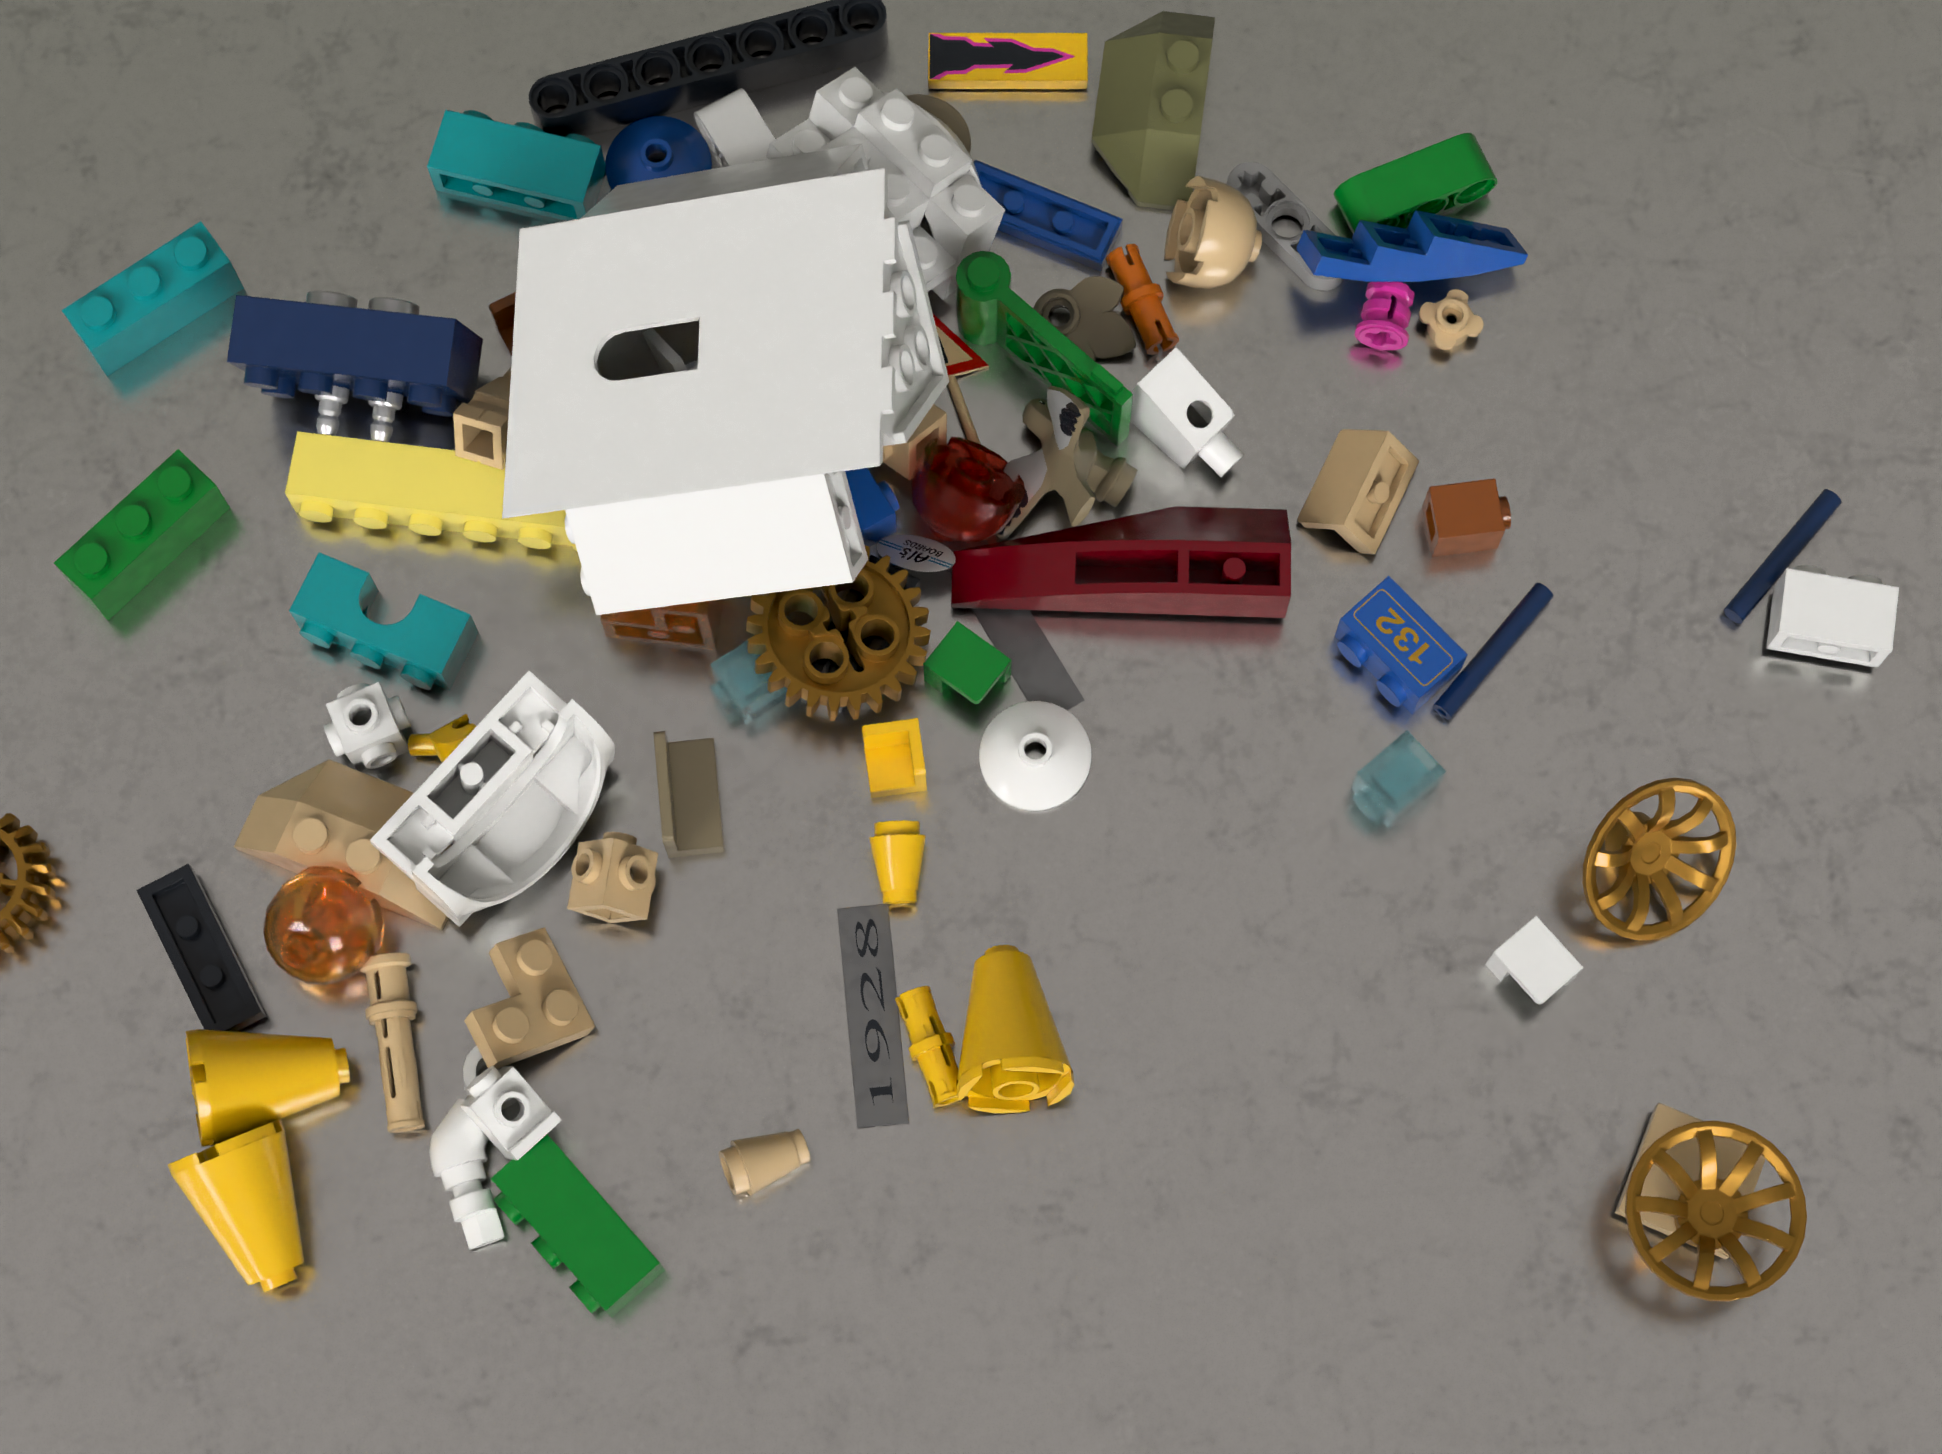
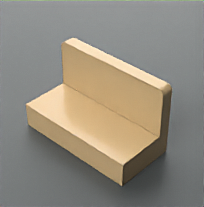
[1297,429,1419,554]

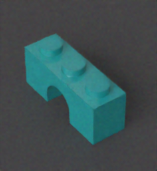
[289,552,479,691]

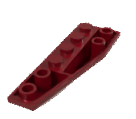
[951,506,1291,618]

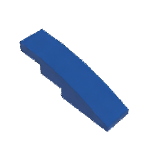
[1296,210,1528,282]

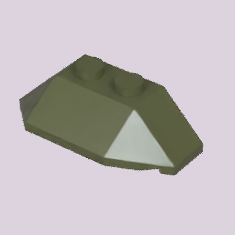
[1091,11,1215,211]

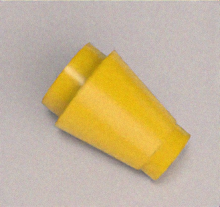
[869,820,926,904]

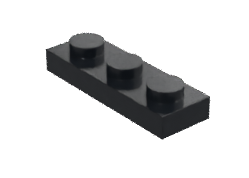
[136,864,266,1032]

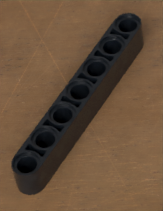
[529,0,888,137]

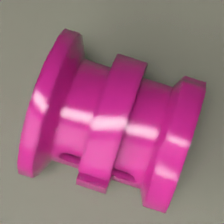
[1354,282,1415,351]

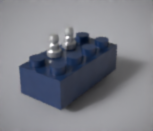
[227,291,483,442]

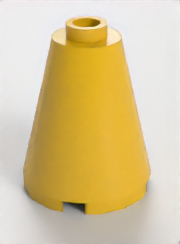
[956,945,1075,1113]
[185,1029,350,1147]
[168,1120,304,1292]

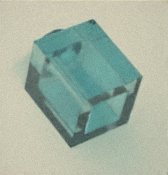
[709,640,787,725]
[1351,730,1446,829]

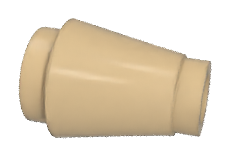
[719,1129,810,1196]

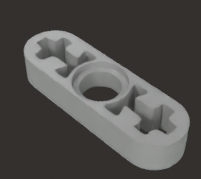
[1227,162,1344,291]

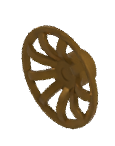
[1582,778,1736,940]
[1625,1121,1807,1302]

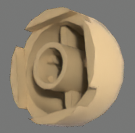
[1165,176,1262,289]

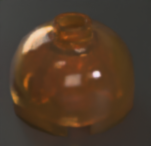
[263,866,385,985]

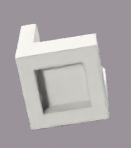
[1485,916,1584,1004]

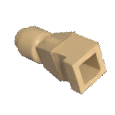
[453,367,511,470]

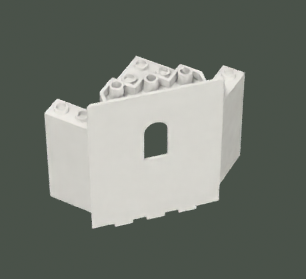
[502,143,949,615]

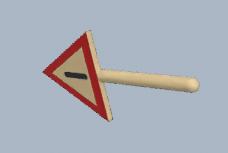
[933,314,989,467]

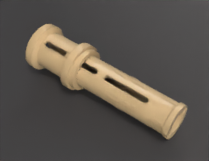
[359,953,425,1133]

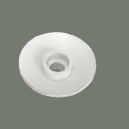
[979,701,1092,811]

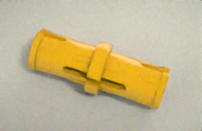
[895,986,959,1108]

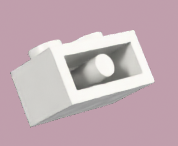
[1766,565,1899,668]

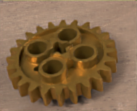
[746,545,931,721]

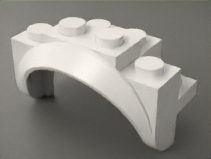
[766,67,1005,300]
[370,671,615,927]

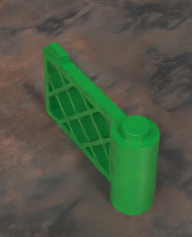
[956,251,1133,447]

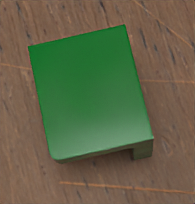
[923,621,1012,704]

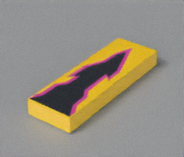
[928,33,1088,89]

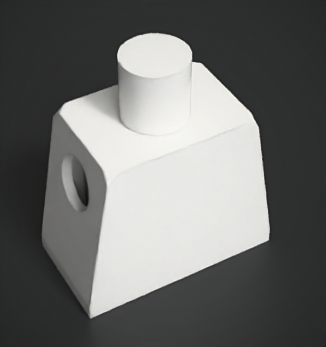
[1130,347,1244,477]

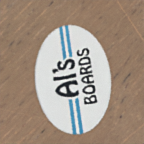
[877,534,956,572]

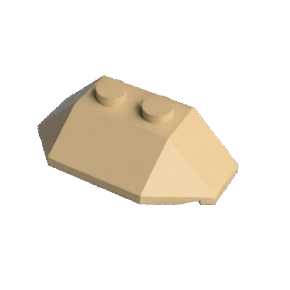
[234,759,451,931]

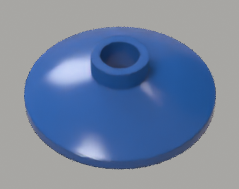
[605,116,712,190]

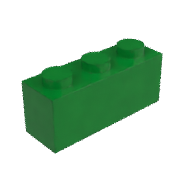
[54,449,230,621]
[490,1134,665,1318]

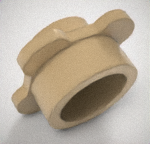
[1419,289,1484,350]

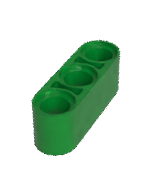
[1333,133,1497,234]

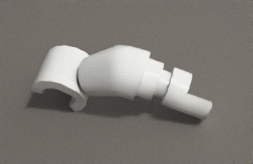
[429,1046,517,1250]

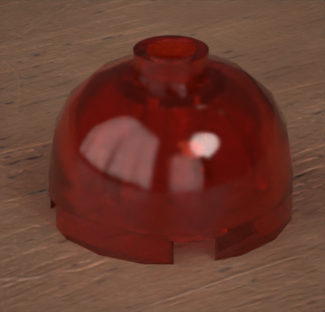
[911,437,1026,542]

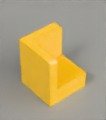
[862,718,927,798]

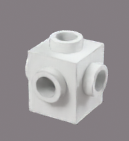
[323,682,411,772]

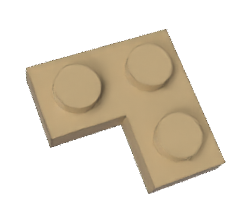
[464,927,595,1069]

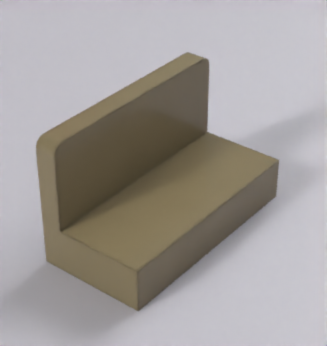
[653,731,725,858]

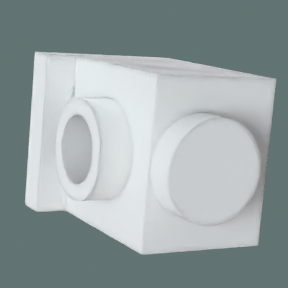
[460,1066,562,1160]

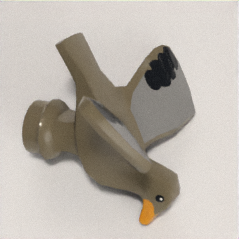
[990,386,1138,539]

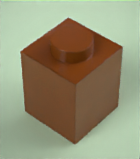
[1422,478,1511,557]

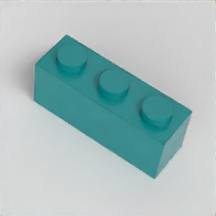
[427,110,606,221]
[62,221,244,377]

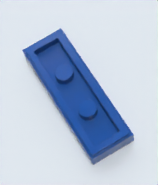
[974,160,1123,272]

